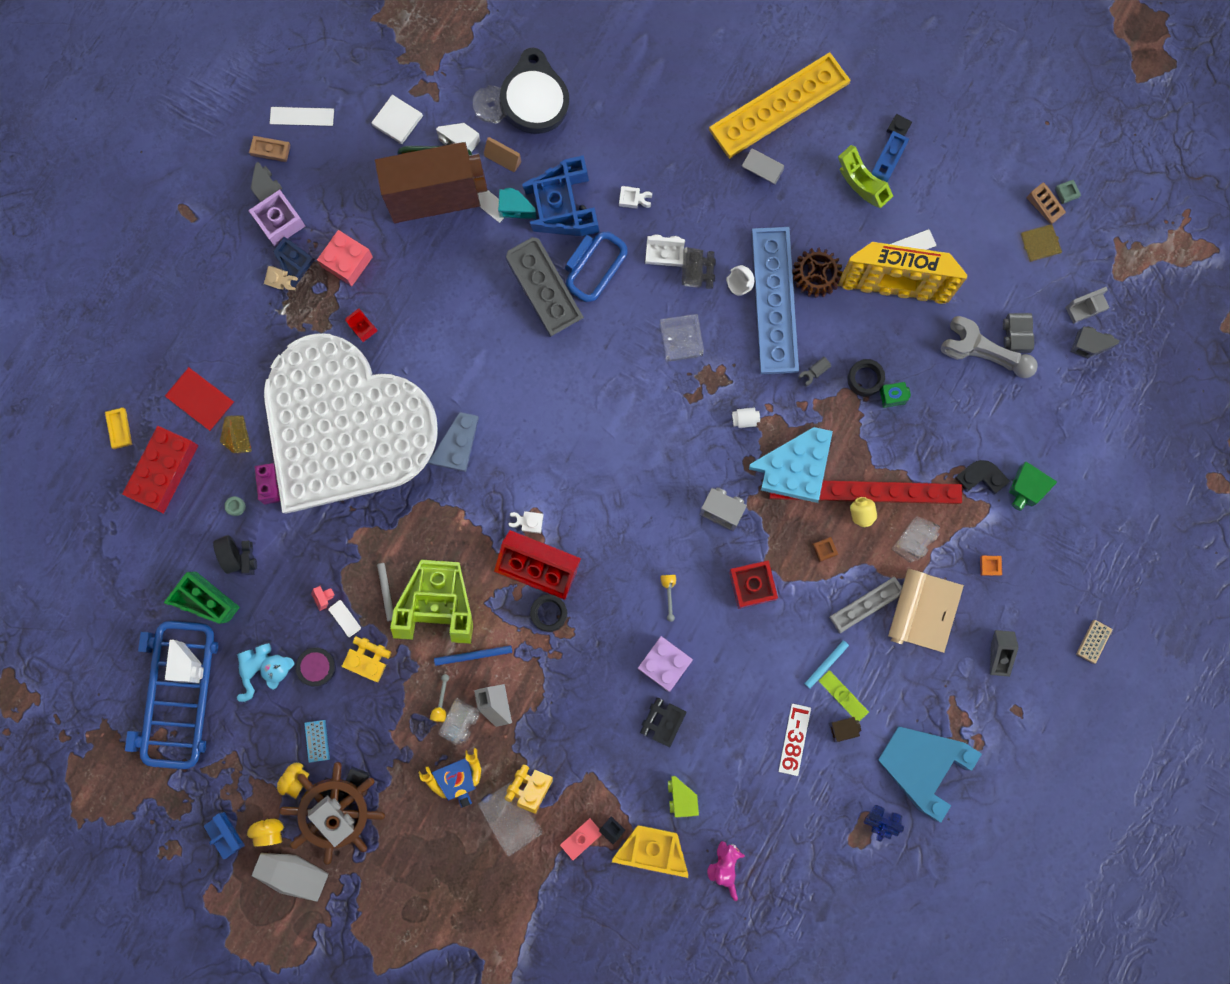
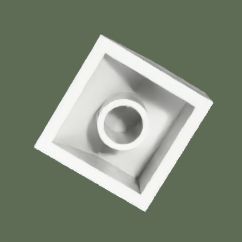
[165,640,204,683]

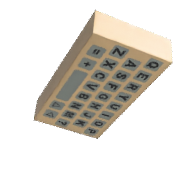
[1076,620,1113,664]

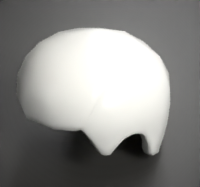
[726,265,755,296]

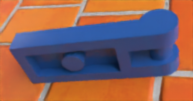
[871,131,909,182]

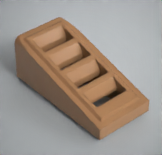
[1027,182,1066,225]

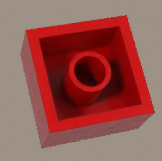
[729,560,778,609]

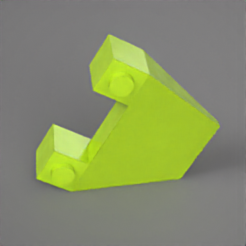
[390,560,473,644]

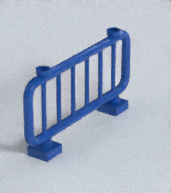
[125,621,218,769]

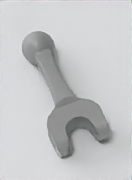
[941,316,1038,378]

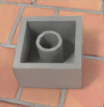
[699,488,747,532]

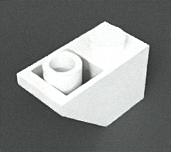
[436,123,480,152]

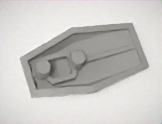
[252,853,329,902]

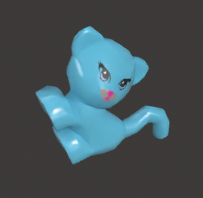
[237,643,294,702]

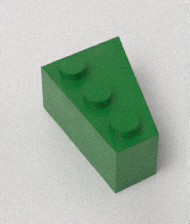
[164,572,240,624]

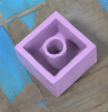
[249,190,305,247]
[638,636,693,692]

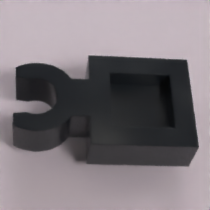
[241,541,257,575]

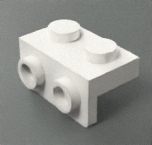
[645,235,685,267]

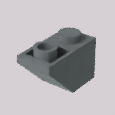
[251,162,283,202]
[1070,326,1120,359]

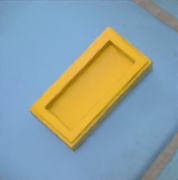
[105,408,132,449]

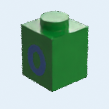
[879,382,911,408]

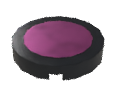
[296,647,336,687]

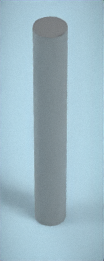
[377,563,393,621]

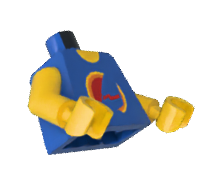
[418,748,482,808]

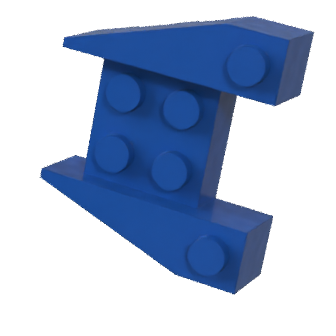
[522,155,600,236]

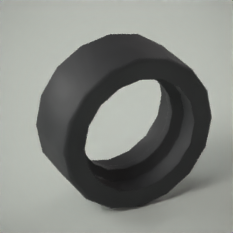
[848,359,885,397]
[213,535,241,574]
[530,594,567,632]

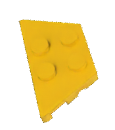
[612,825,688,878]

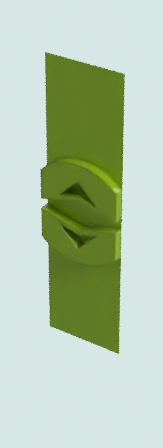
[819,670,869,721]

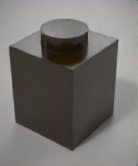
[829,717,861,742]

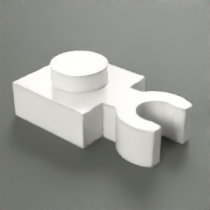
[619,186,652,208]
[509,511,544,534]

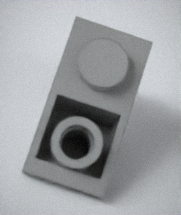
[474,684,512,727]

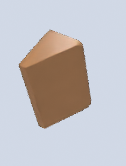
[484,137,521,172]

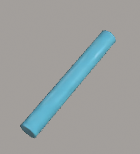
[804,640,849,689]

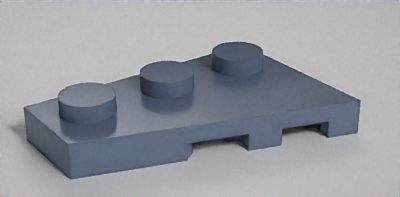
[428,412,479,472]

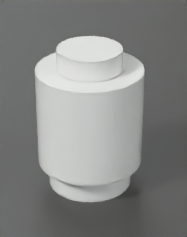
[732,407,760,428]

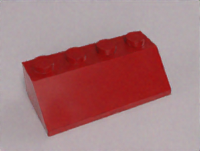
[494,530,581,600]

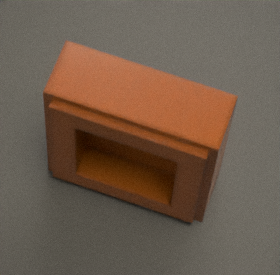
[812,537,838,562]

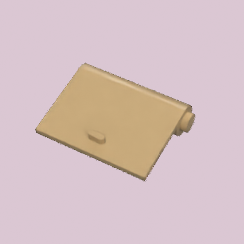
[888,569,964,653]

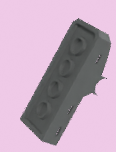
[506,237,584,337]

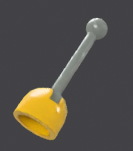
[660,575,676,622]
[430,674,449,722]

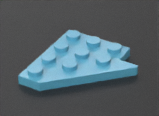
[749,427,833,503]

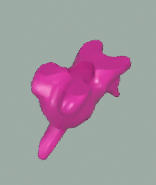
[707,841,745,901]

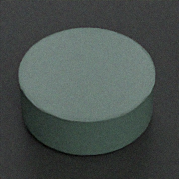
[225,496,245,516]

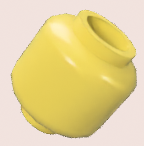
[850,497,877,527]

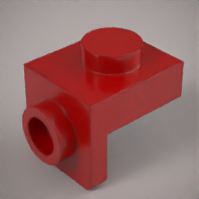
[345,309,378,342]

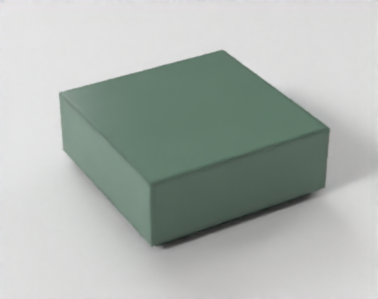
[1055,179,1081,204]

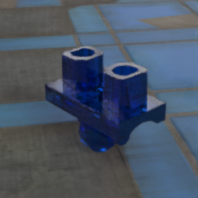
[863,805,905,842]

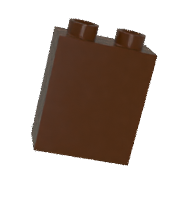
[375,142,488,223]

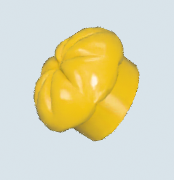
[277,763,309,799]
[247,819,284,846]

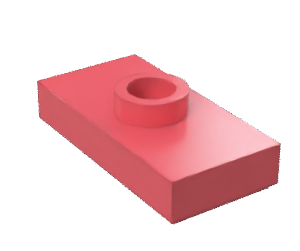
[560,818,602,860]

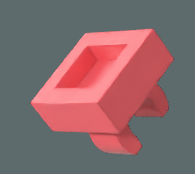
[311,586,334,611]

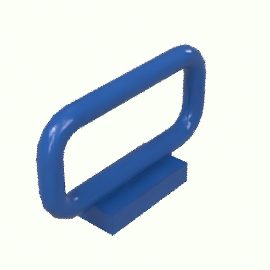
[564,232,627,302]

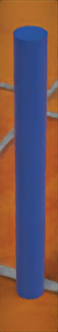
[434,645,513,666]

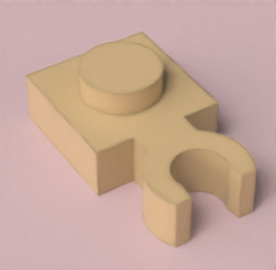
[264,266,298,290]

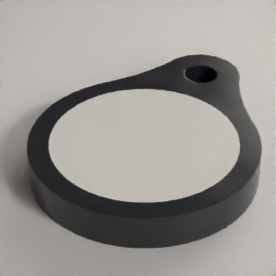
[499,47,569,134]

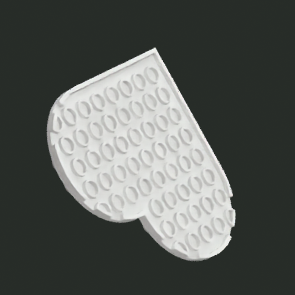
[264,334,437,514]

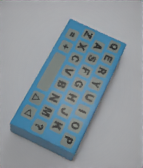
[305,720,330,763]

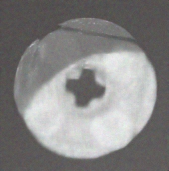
[472,85,504,123]

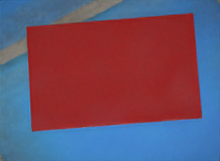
[165,367,234,431]

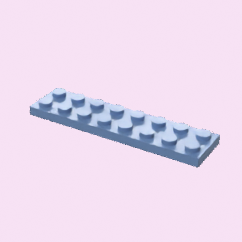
[752,227,799,374]

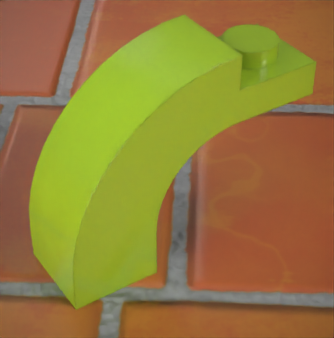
[838,145,893,208]

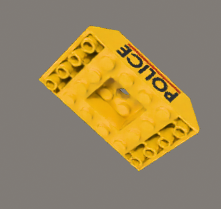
[838,242,967,304]

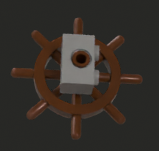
[279,762,385,865]

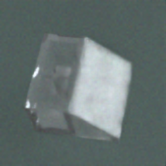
[891,516,940,563]
[438,698,480,745]

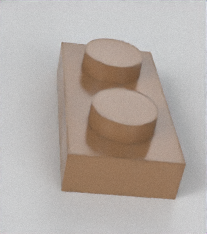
[249,136,291,162]

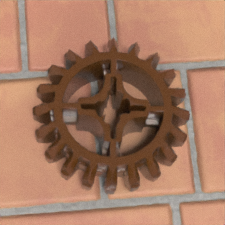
[792,247,843,298]

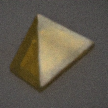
[220,416,252,453]

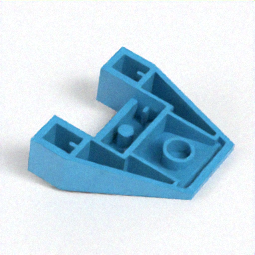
[878,726,982,823]

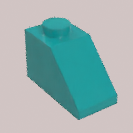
[498,188,537,219]

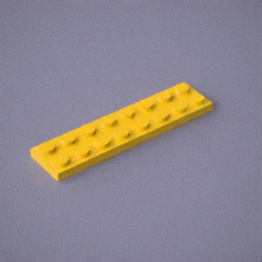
[709,52,851,159]

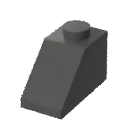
[990,630,1019,677]

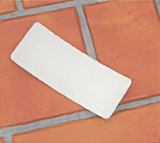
[328,600,361,637]

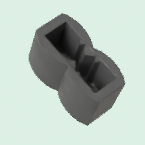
[1003,313,1034,353]

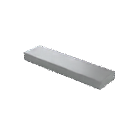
[829,577,902,634]

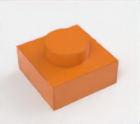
[980,556,1002,576]

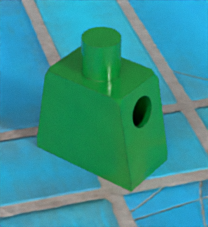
[1009,462,1057,511]

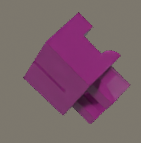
[254,463,281,505]

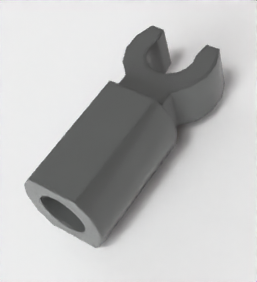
[798,357,831,387]

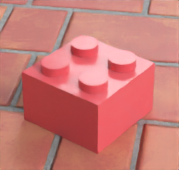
[317,230,373,286]

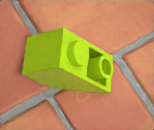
[668,776,699,817]

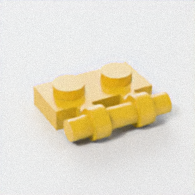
[342,636,391,682]
[505,765,553,814]

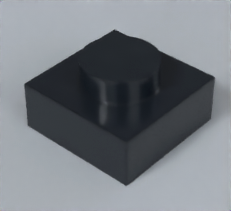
[886,114,912,136]
[599,816,625,844]

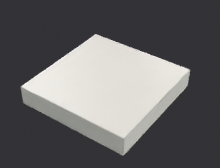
[371,95,423,144]

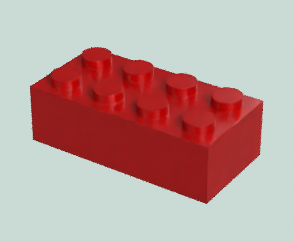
[122,426,199,513]

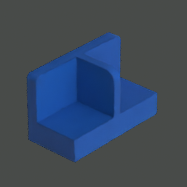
[204,812,245,859]

